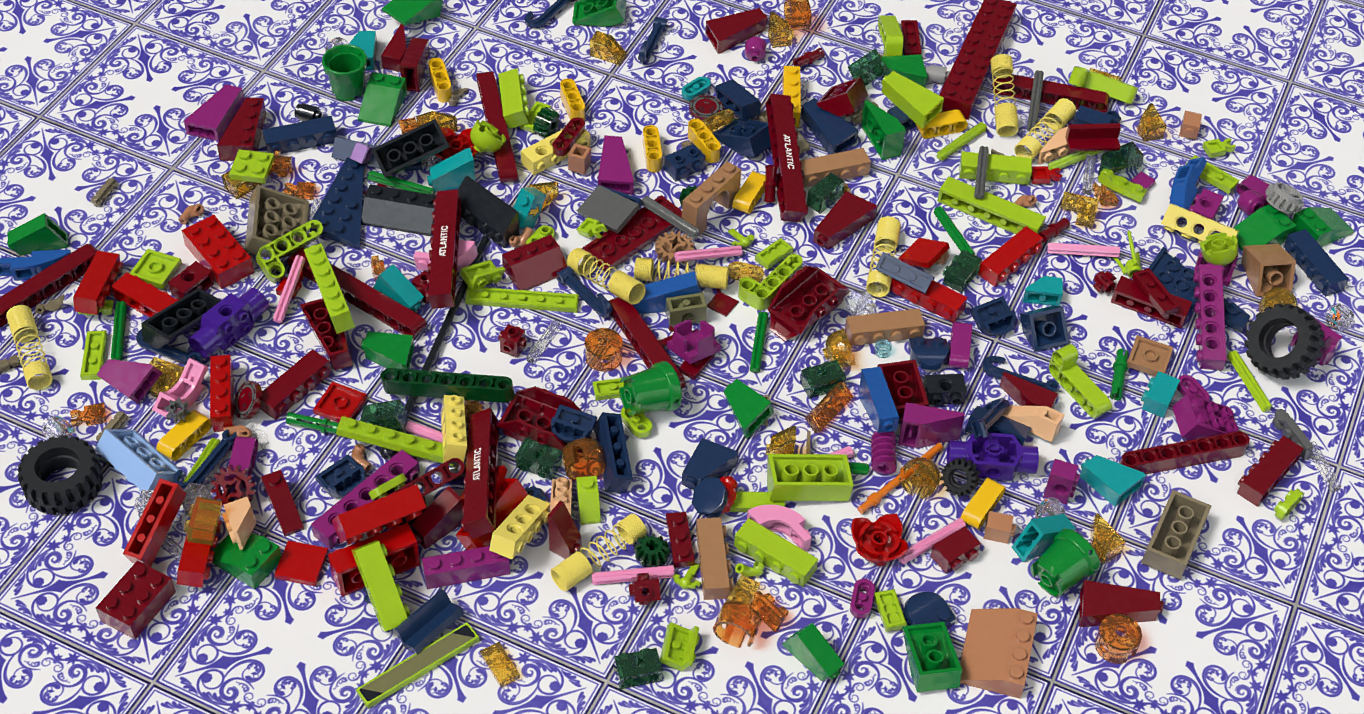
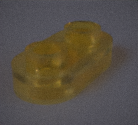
[703,109,735,132]
[728,261,764,283]

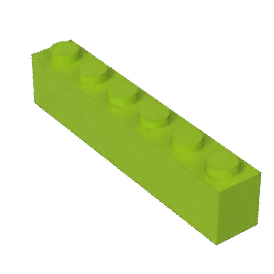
[937,176,1046,234]
[304,243,355,334]

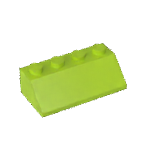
[767,454,854,501]

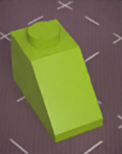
[576,476,601,525]

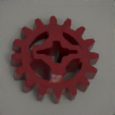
[210,464,257,506]

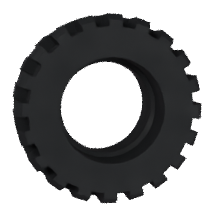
[1244,303,1325,380]
[17,435,103,515]

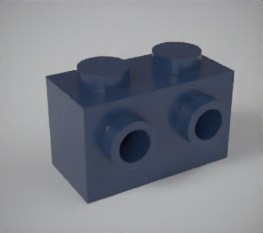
[664,144,705,182]

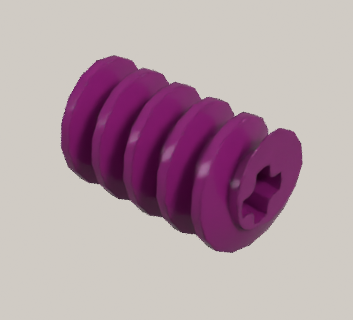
[871,431,897,475]

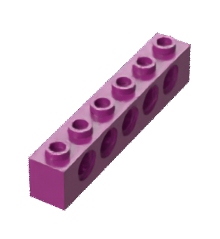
[1193,264,1227,370]
[311,450,420,550]

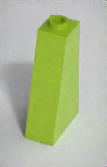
[882,71,944,128]

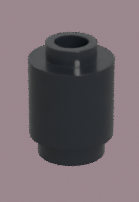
[294,103,322,121]

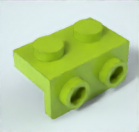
[459,260,506,289]
[659,622,700,672]

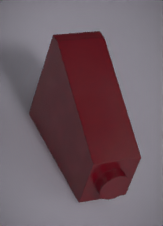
[411,486,463,550]

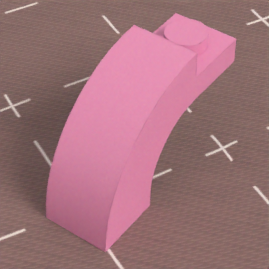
[413,240,478,273]
[152,358,208,417]
[747,505,812,551]

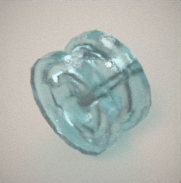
[874,339,892,358]

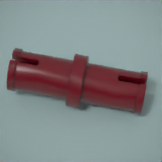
[793,48,825,67]
[763,165,778,202]
[1039,218,1070,243]

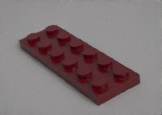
[582,195,682,273]

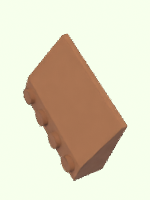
[960,608,1038,699]

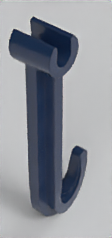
[525,0,577,28]
[638,17,668,64]
[556,266,613,318]
[136,329,203,365]
[982,356,1059,393]
[970,398,1010,439]
[173,429,237,492]

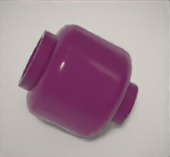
[745,36,767,62]
[1238,190,1265,216]

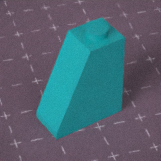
[349,31,377,70]
[427,148,475,193]
[373,264,424,312]
[1080,455,1146,507]
[1011,514,1076,562]

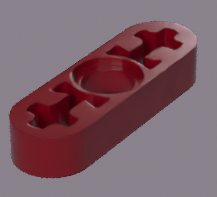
[552,117,585,156]

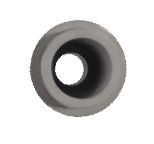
[926,65,950,84]

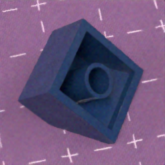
[1020,306,1069,351]

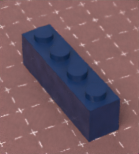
[262,116,337,155]
[1283,229,1349,297]
[594,412,633,493]

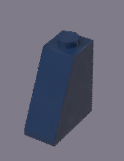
[682,438,739,489]

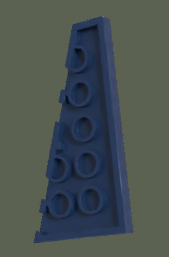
[309,157,364,250]
[1149,247,1250,332]

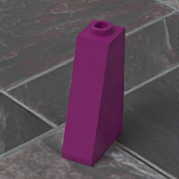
[184,84,244,141]
[598,135,634,195]

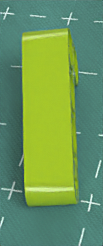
[878,15,903,56]
[1068,66,1138,104]
[256,220,323,282]
[738,254,803,311]
[1049,344,1112,418]

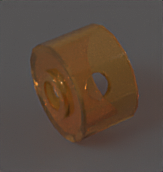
[784,0,812,31]
[584,328,623,372]
[562,438,605,481]
[713,601,762,648]
[1094,614,1142,664]

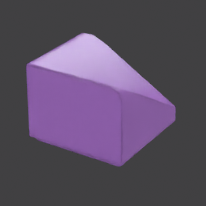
[350,143,373,164]

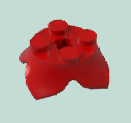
[435,127,478,161]
[851,513,908,566]

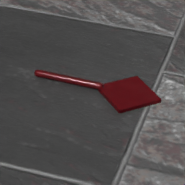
[707,288,739,317]

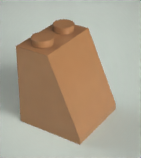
[1242,244,1296,297]

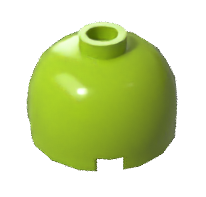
[470,120,506,153]
[1200,233,1238,267]

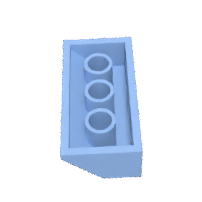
[95,429,185,495]

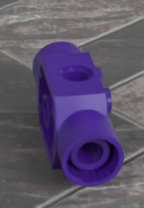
[188,288,270,359]
[946,433,1039,481]

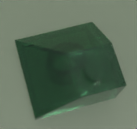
[1098,141,1144,175]

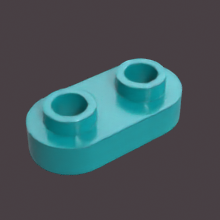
[681,77,711,101]

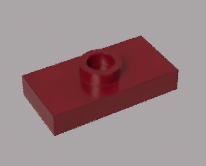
[679,354,715,380]

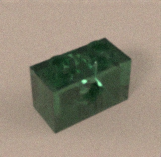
[848,48,889,86]
[807,172,845,214]
[942,250,982,293]
[800,360,846,399]
[360,399,408,431]
[515,438,562,480]
[614,648,663,690]

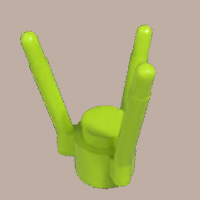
[1112,231,1142,278]

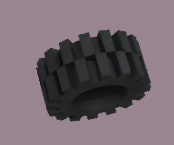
[940,458,980,496]

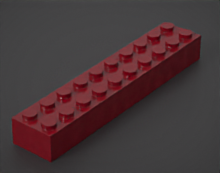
[939,0,1017,120]

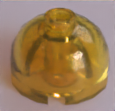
[1258,287,1298,313]
[823,329,856,368]
[899,457,941,498]

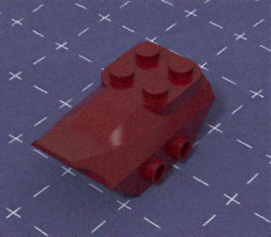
[767,266,851,341]
[497,386,592,456]

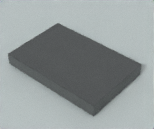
[577,185,640,234]

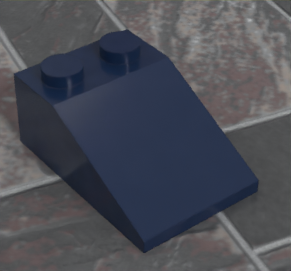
[713,118,771,158]

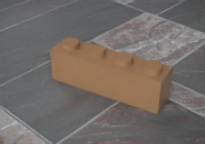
[801,148,871,188]
[845,308,925,346]
[696,517,733,600]

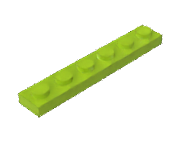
[336,416,454,466]

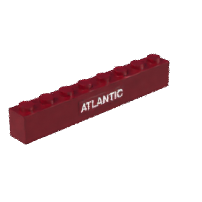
[765,93,808,222]
[425,189,462,309]
[461,408,499,539]

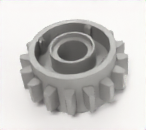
[1265,182,1304,214]

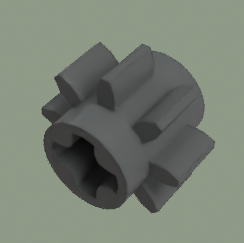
[164,398,191,424]

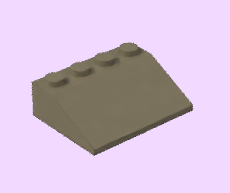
[244,184,309,257]

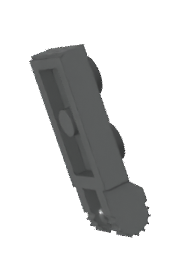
[1272,409,1313,461]

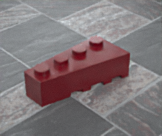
[217,97,266,161]
[299,298,353,370]

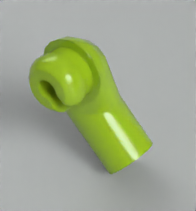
[735,561,765,577]

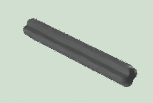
[1027,70,1044,132]
[974,146,989,200]
[642,196,700,238]

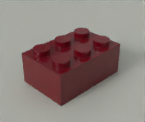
[96,560,176,640]

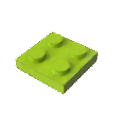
[229,149,275,183]
[129,249,182,289]

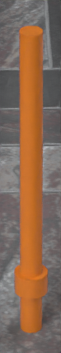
[857,443,943,514]

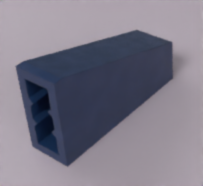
[801,98,858,155]

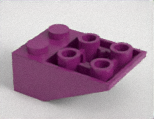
[1172,393,1239,440]
[898,403,965,448]

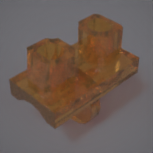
[268,150,294,177]
[749,591,789,632]

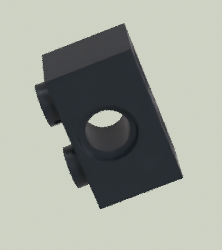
[923,374,967,405]

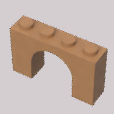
[682,161,741,239]

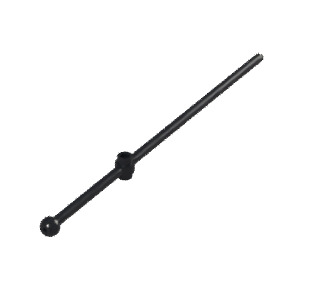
[380,236,489,460]

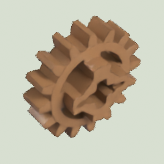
[655,231,694,265]

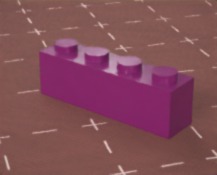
[422,546,510,589]

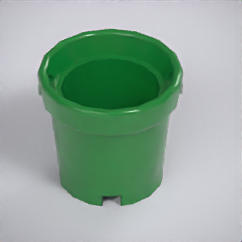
[322,44,367,101]
[619,361,682,415]
[1030,528,1101,597]

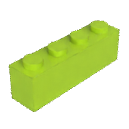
[498,68,530,129]
[959,151,1032,185]
[734,518,818,587]
[352,541,410,632]

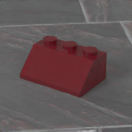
[816,77,868,117]
[502,234,567,290]
[877,359,929,419]

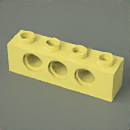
[521,127,590,175]
[1161,203,1239,243]
[441,395,467,463]
[489,495,550,559]

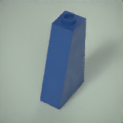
[633,271,704,314]
[859,367,899,433]

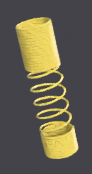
[990,54,1019,137]
[1014,98,1076,160]
[866,216,901,297]
[567,248,645,305]
[634,257,729,290]
[6,305,53,390]
[550,513,647,592]

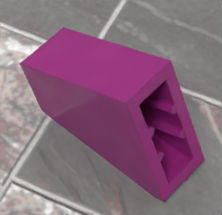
[96,359,162,404]

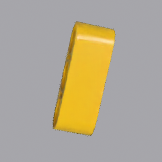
[428,58,452,103]
[560,78,585,120]
[916,110,968,139]
[687,119,721,163]
[643,125,662,173]
[732,171,765,214]
[156,410,212,461]
[961,477,1006,530]

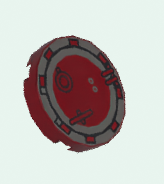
[689,95,723,122]
[234,380,262,420]

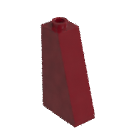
[705,8,768,54]
[400,38,430,92]
[813,191,877,249]
[1079,580,1163,627]

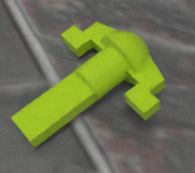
[728,229,754,247]
[673,563,701,589]

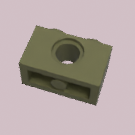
[665,292,707,326]

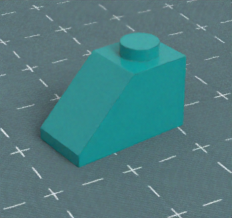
[1022,276,1063,306]

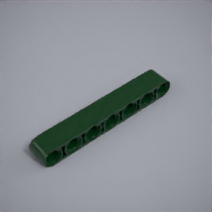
[380,368,515,403]

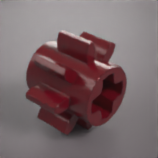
[1093,271,1117,294]

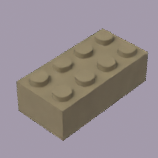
[1141,490,1212,580]

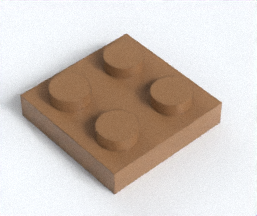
[1127,335,1174,376]

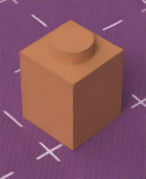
[1179,110,1202,140]
[568,143,591,174]
[983,511,1016,544]

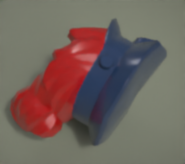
[692,476,738,518]

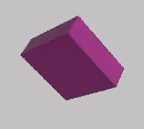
[1131,171,1155,190]

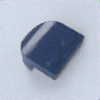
[969,296,1016,336]
[908,337,949,370]
[551,405,597,445]
[315,454,365,498]
[903,592,956,625]

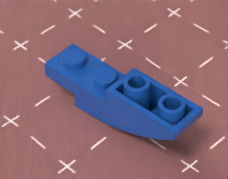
[1170,157,1207,210]
[0,250,71,281]

